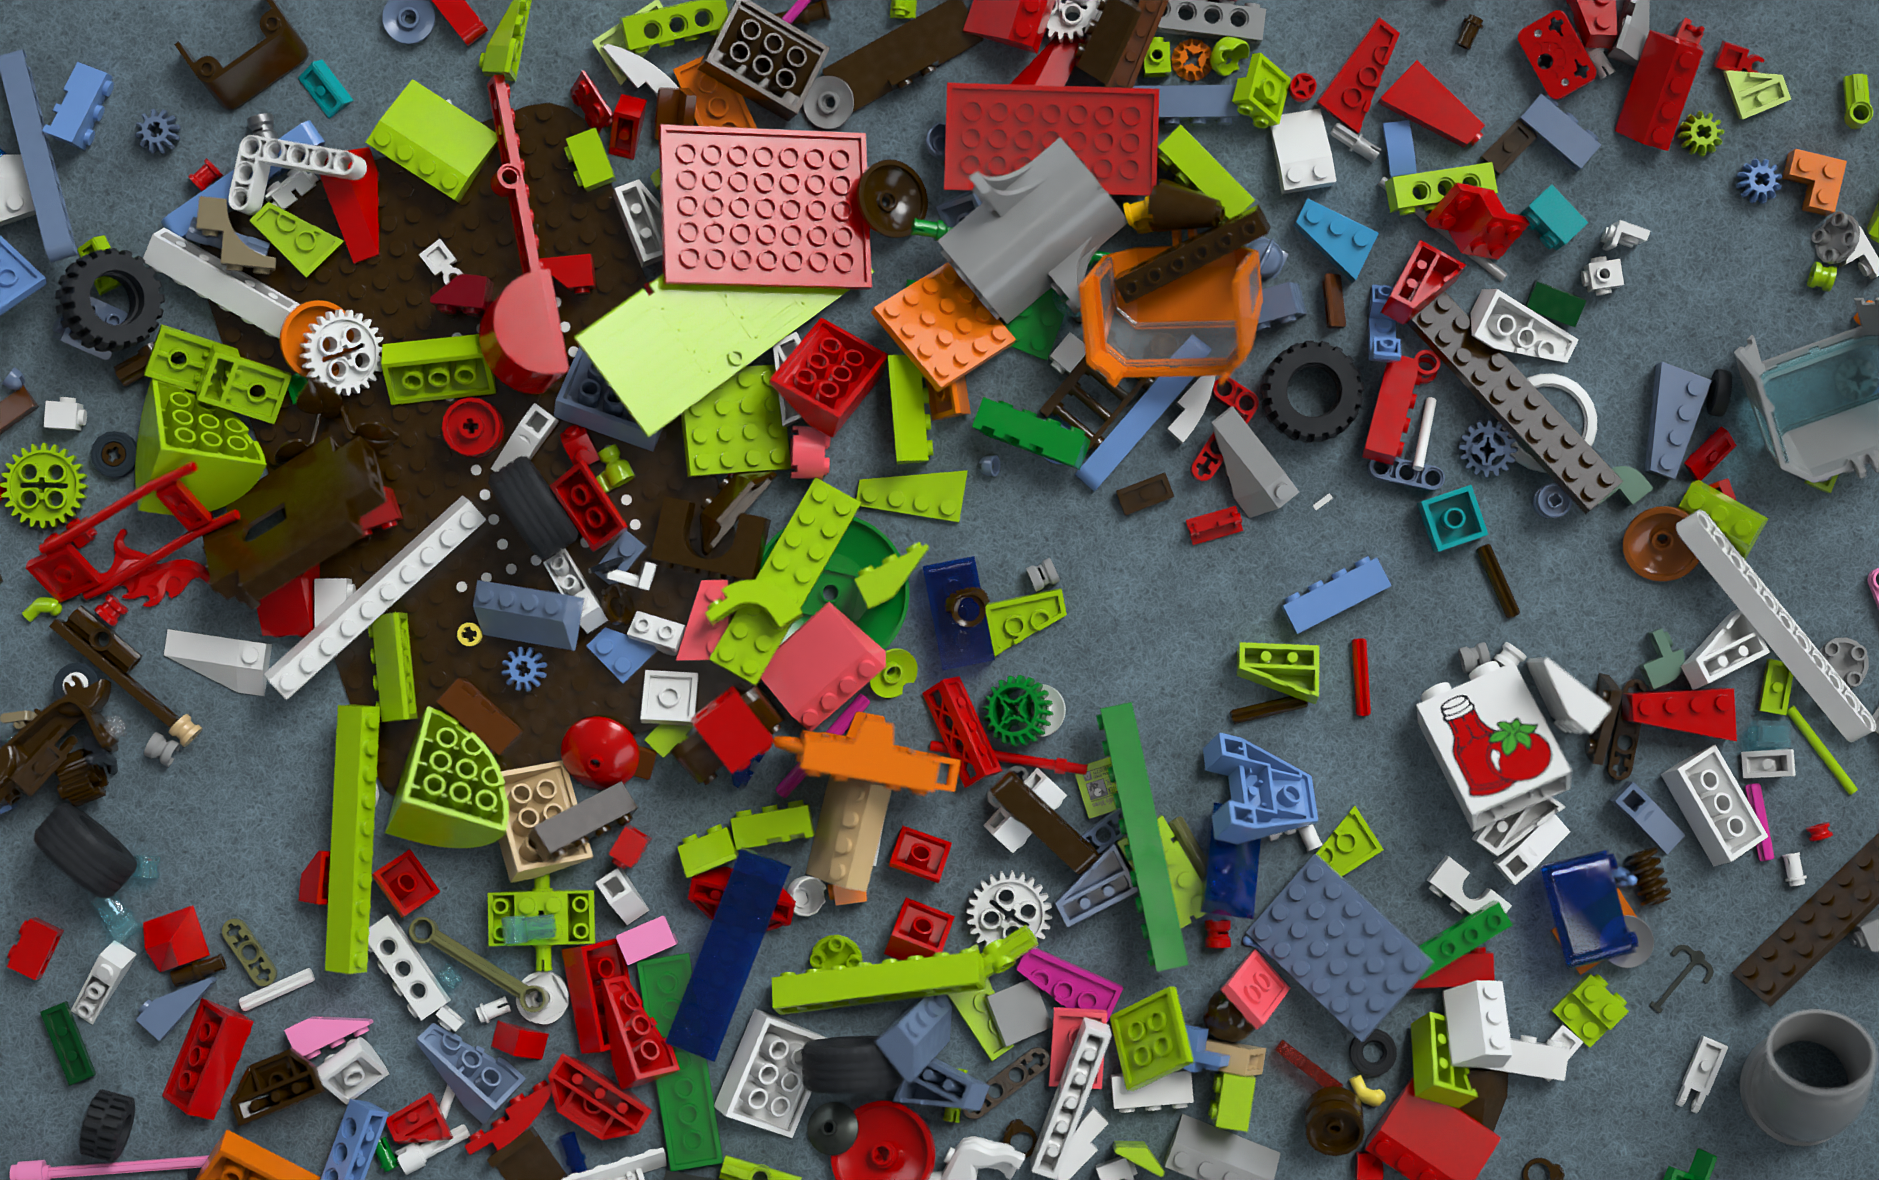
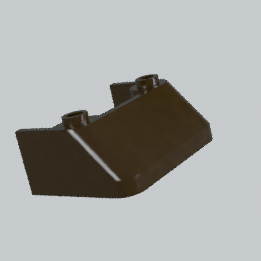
[174,0,309,111]
[670,686,784,786]

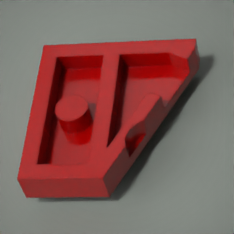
[386,1093,454,1144]

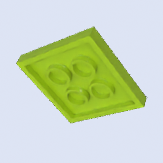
[1110,986,1194,1091]

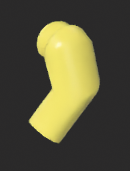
[1349,1074,1386,1107]

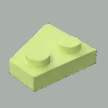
[1723,70,1791,119]

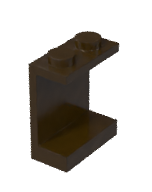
[486,1126,568,1180]

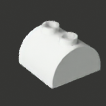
[317,1037,389,1105]

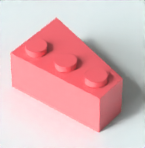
[676,580,731,661]

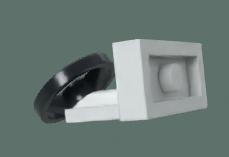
[588,556,656,590]

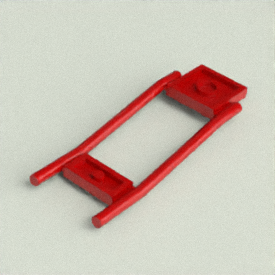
[25,461,240,603]

